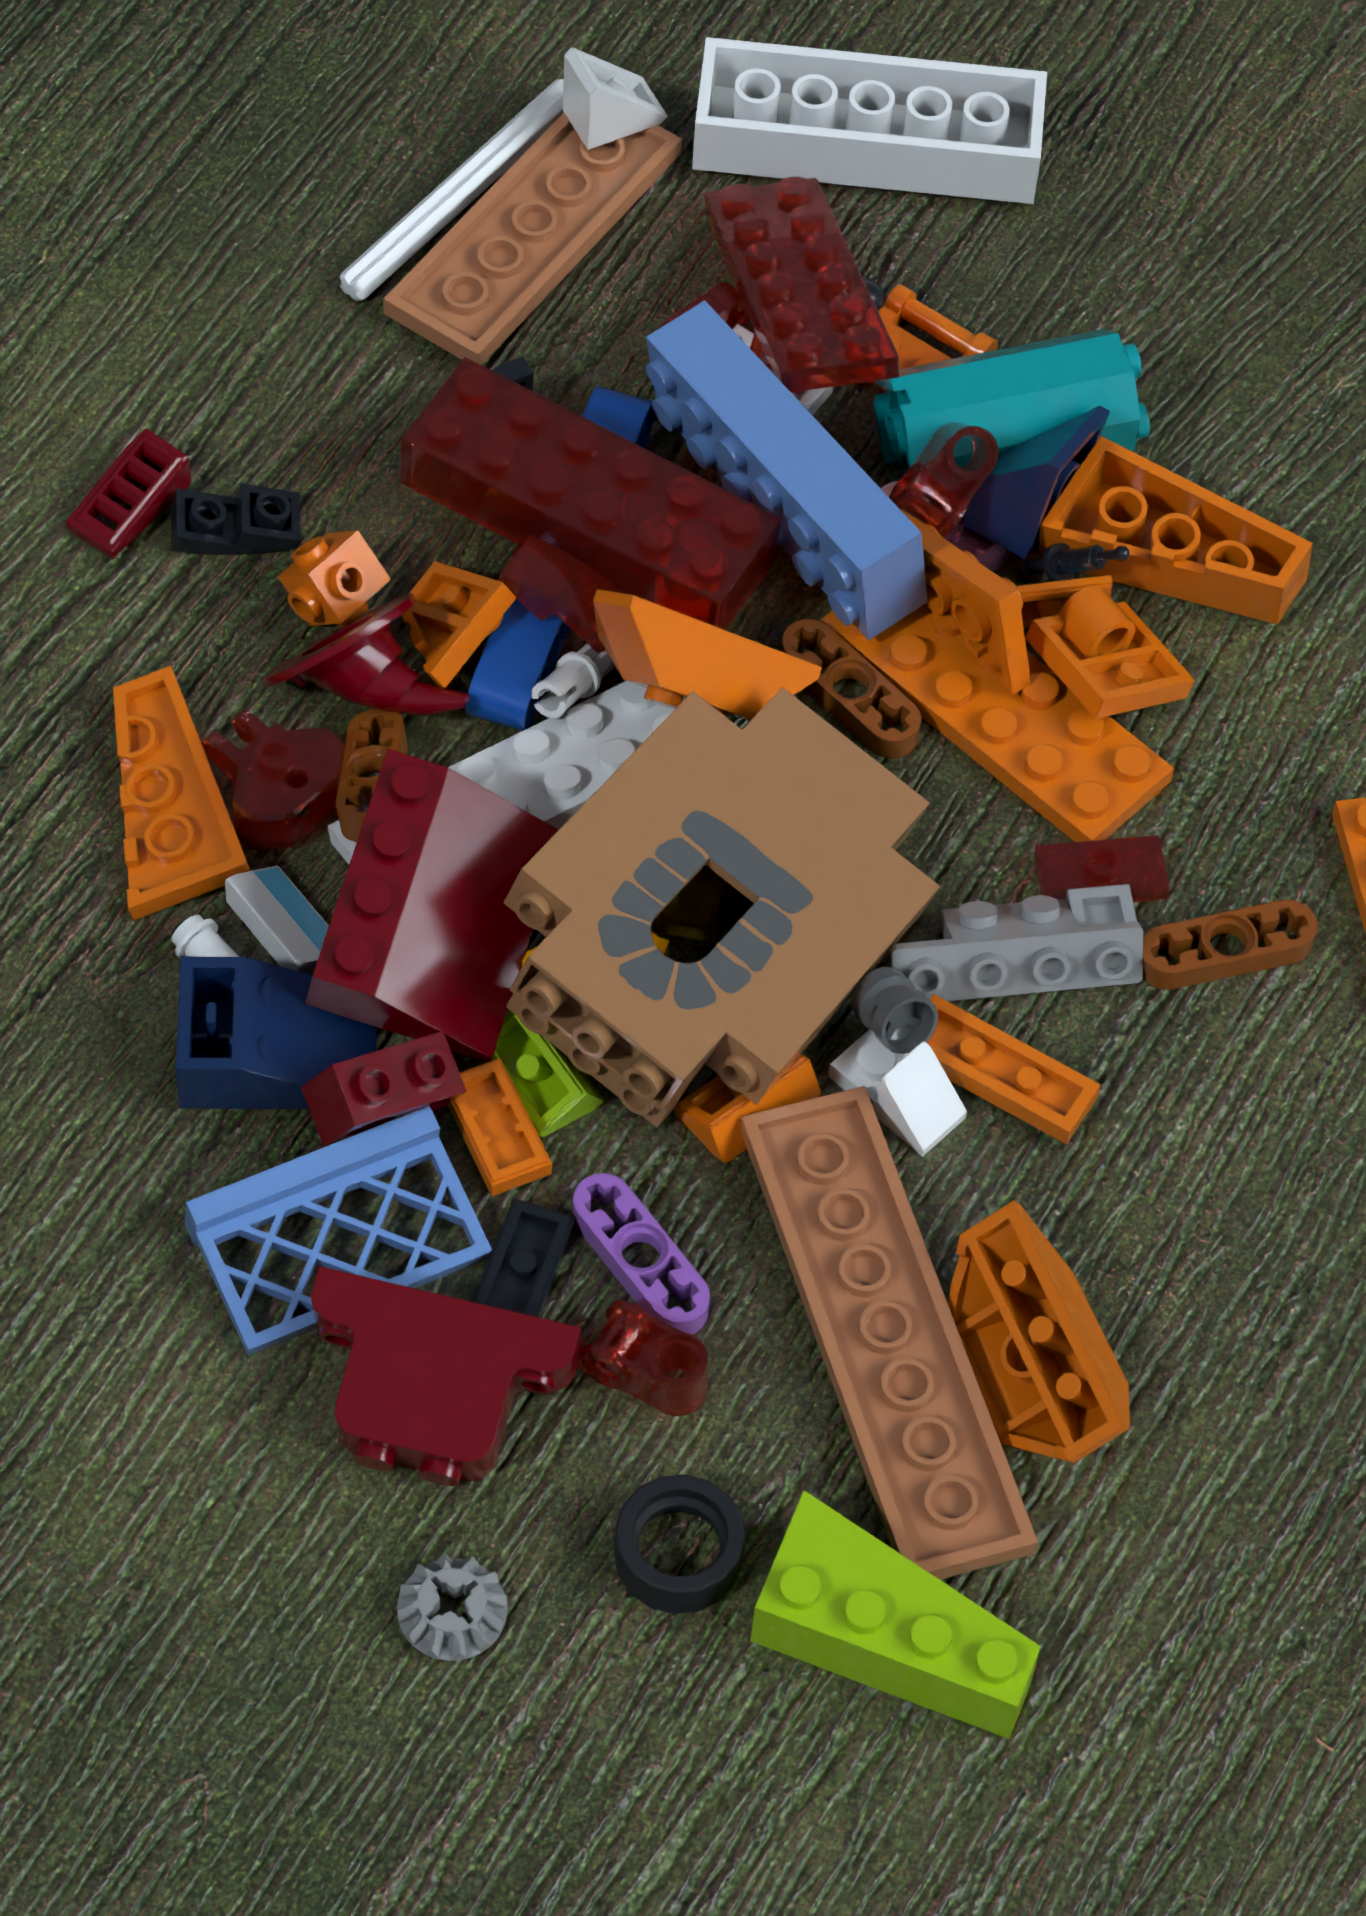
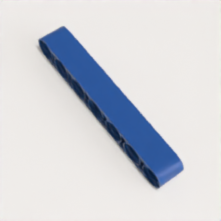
[465,386,655,731]

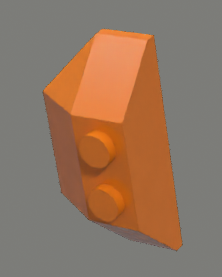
[593,589,822,720]
[948,1200,1130,1463]

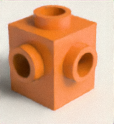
[278,530,391,627]

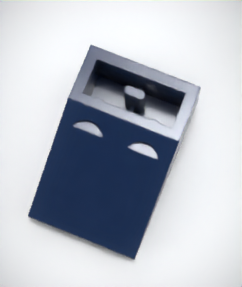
[176,956,377,1109]

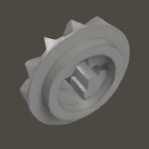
[397,1552,507,1661]

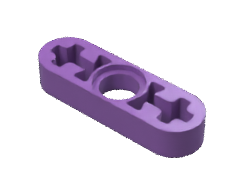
[573,1173,710,1338]

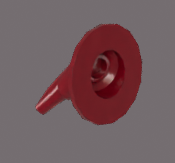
[262,594,470,716]

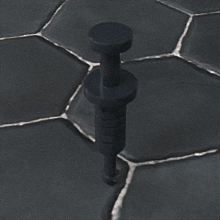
[1018,543,1130,583]

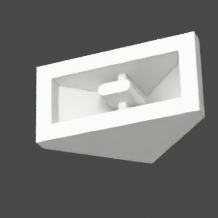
[563,47,668,150]

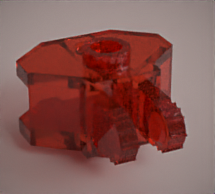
[201,709,344,850]

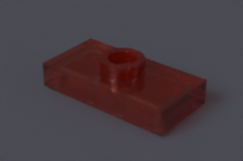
[1034,835,1170,902]

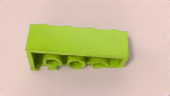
[750,1491,1041,1739]

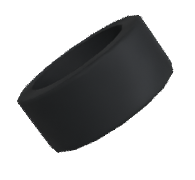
[614,1474,745,1614]

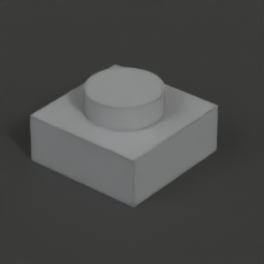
[1065,884,1137,927]

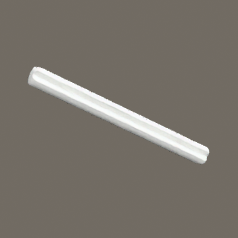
[340,79,564,301]

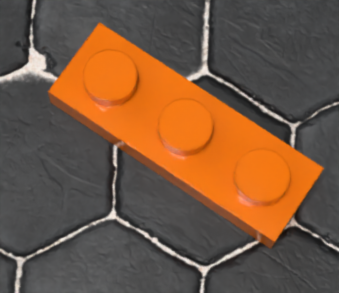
[908,994,1101,1145]

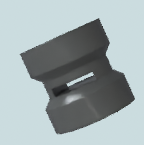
[851,967,938,1054]

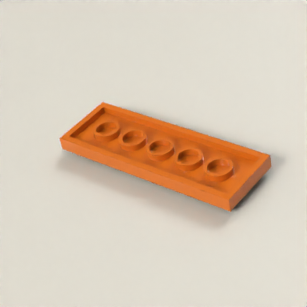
[820,604,1174,854]

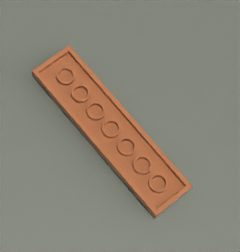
[741,1086,1038,1580]

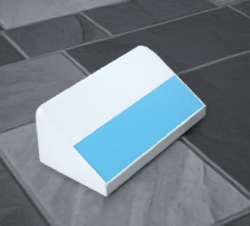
[225,866,329,975]

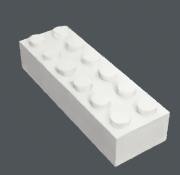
[692,37,1047,204]

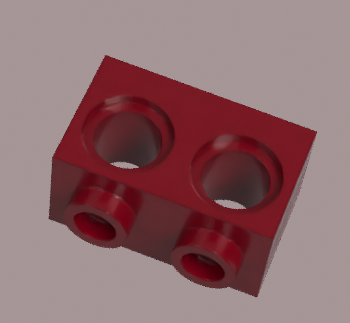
[301,1031,467,1147]

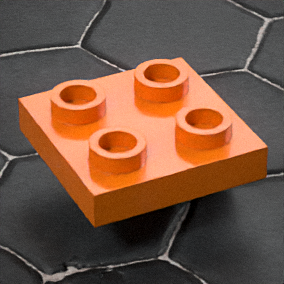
[1025,585,1195,719]

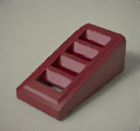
[66,429,191,560]

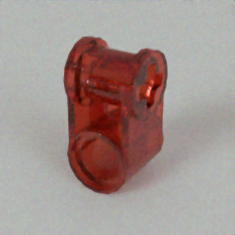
[889,422,999,538]
[578,1300,708,1416]

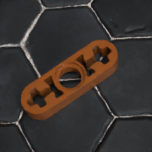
[781,619,921,759]
[336,709,408,842]
[1143,899,1318,990]

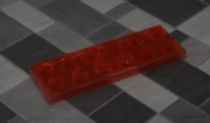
[704,177,899,392]

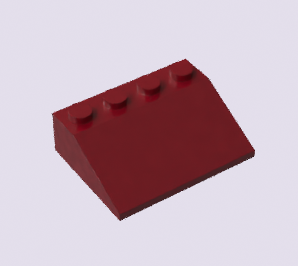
[305,748,559,1062]

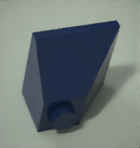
[962,406,1110,559]

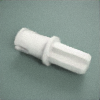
[531,635,616,718]

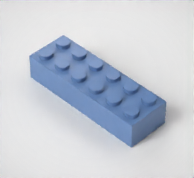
[646,300,927,641]

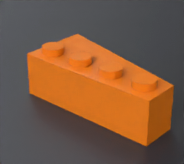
[1038,436,1313,625]

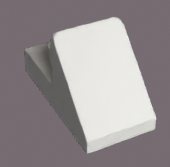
[828,1029,967,1157]

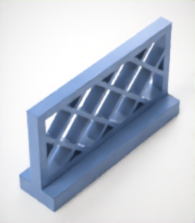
[185,1106,492,1356]

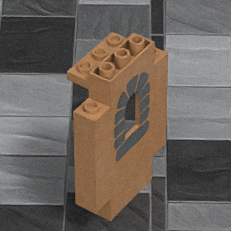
[503,687,940,1128]

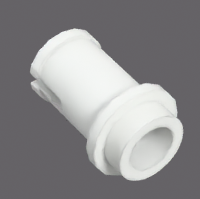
[172,915,239,959]

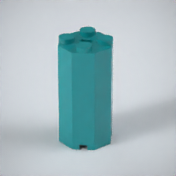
[873,329,1150,493]

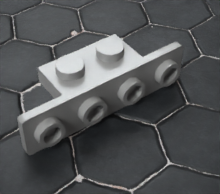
[890,895,1143,1001]

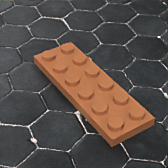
[383,113,682,369]

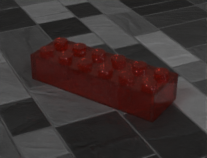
[399,357,781,630]

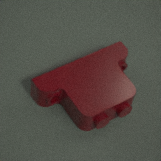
[311,1266,582,1486]

